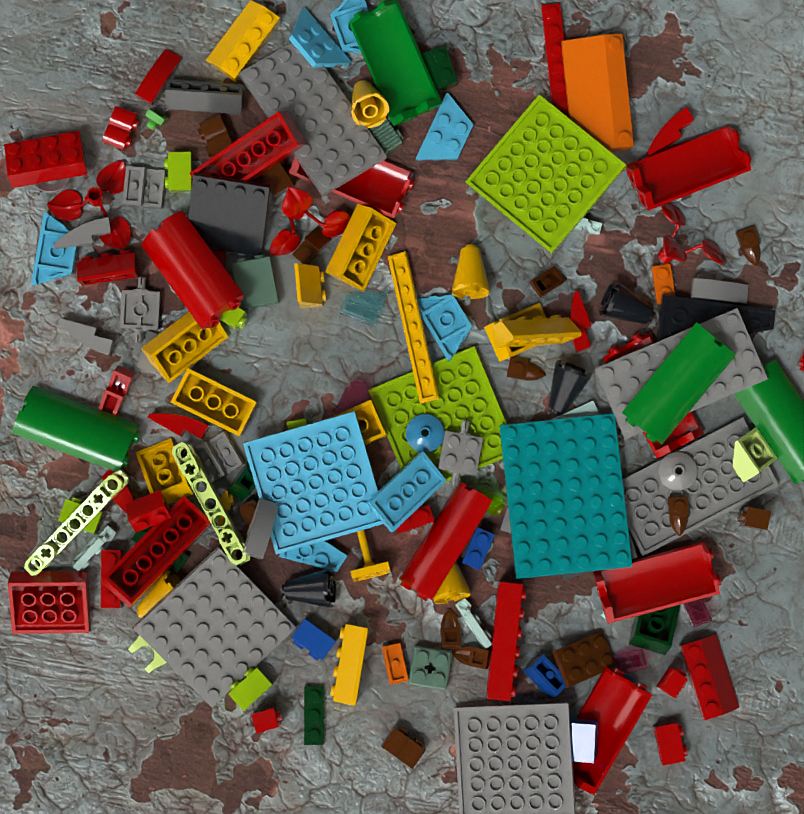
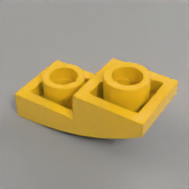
[217,491,234,526]

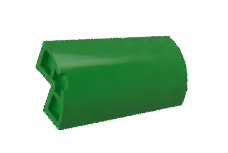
[348,0,442,126]
[622,322,736,444]
[734,359,804,484]
[12,385,141,471]

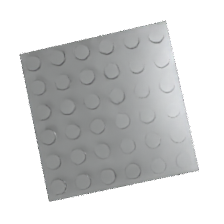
[133,547,296,707]
[454,703,576,814]

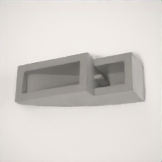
[53,217,111,249]
[690,278,748,304]
[58,318,115,357]
[242,498,278,559]

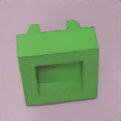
[145,107,170,130]

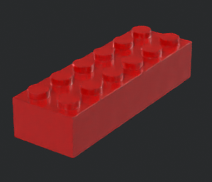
[190,111,307,182]
[102,496,211,608]
[486,581,526,701]

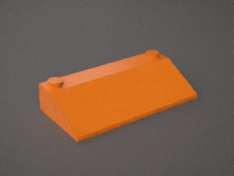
[561,34,634,152]

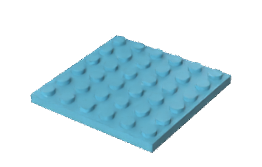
[243,411,384,554]

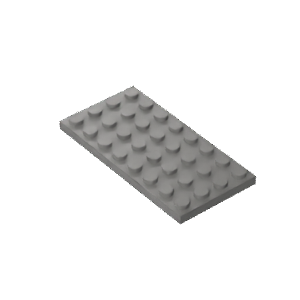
[239,43,387,197]
[595,308,768,439]
[622,417,779,556]

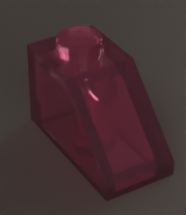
[334,379,371,415]

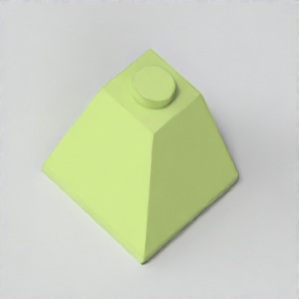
[733,427,778,482]

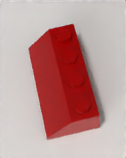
[679,634,739,720]

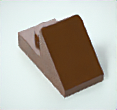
[292,226,332,265]
[529,266,566,299]

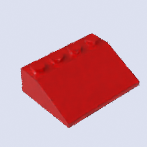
[8,571,90,634]

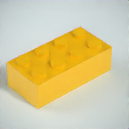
[170,368,258,437]

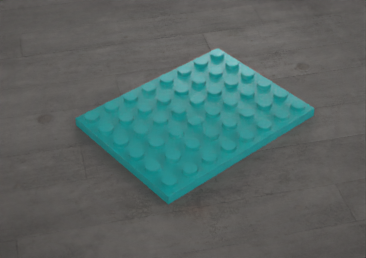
[499,414,633,579]

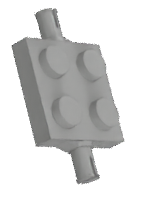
[120,277,161,343]
[438,420,483,486]

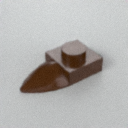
[735,226,761,266]
[507,358,546,381]
[668,497,689,536]
[440,609,461,649]
[452,646,491,669]

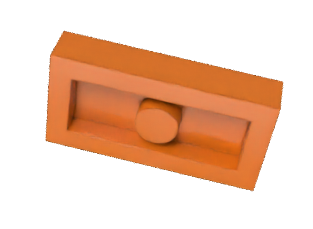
[651,264,675,305]
[382,643,409,685]

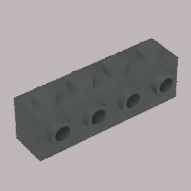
[165,79,244,115]

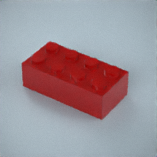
[4,131,88,188]

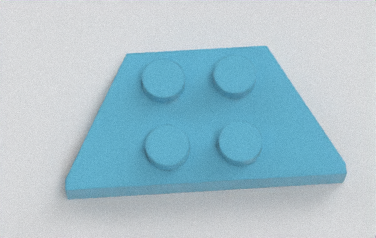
[330,0,369,54]
[289,7,352,68]
[416,93,473,161]
[31,212,78,286]
[417,295,472,362]

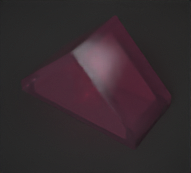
[683,599,712,628]
[613,648,648,673]

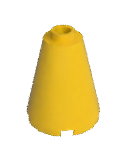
[351,80,389,128]
[452,244,490,299]
[433,562,471,604]
[136,571,181,618]

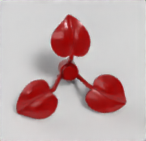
[47,161,131,249]
[270,186,351,256]
[657,202,725,266]

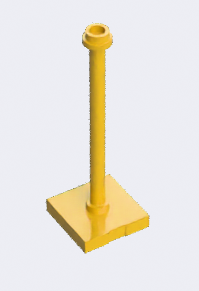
[350,530,391,582]

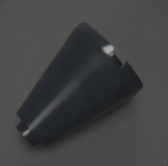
[599,280,655,324]
[548,360,592,415]
[282,569,336,608]

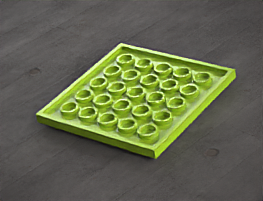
[465,94,627,254]
[368,346,507,483]

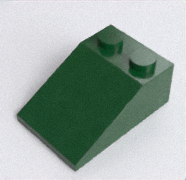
[421,46,458,92]
[629,605,680,655]

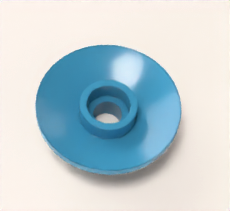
[406,414,444,453]

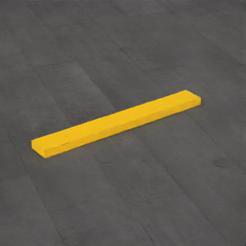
[388,251,440,404]

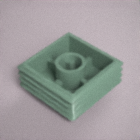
[408,646,452,690]

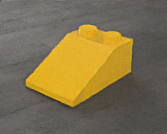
[294,263,326,308]
[484,303,547,362]
[136,438,193,504]

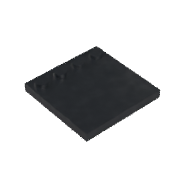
[188,172,270,256]

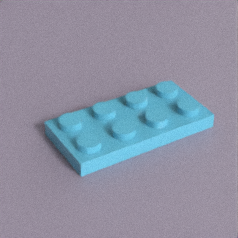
[367,451,447,532]

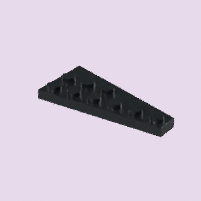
[656,295,776,342]

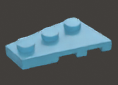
[278,541,348,572]

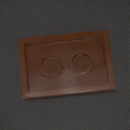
[552,631,617,688]

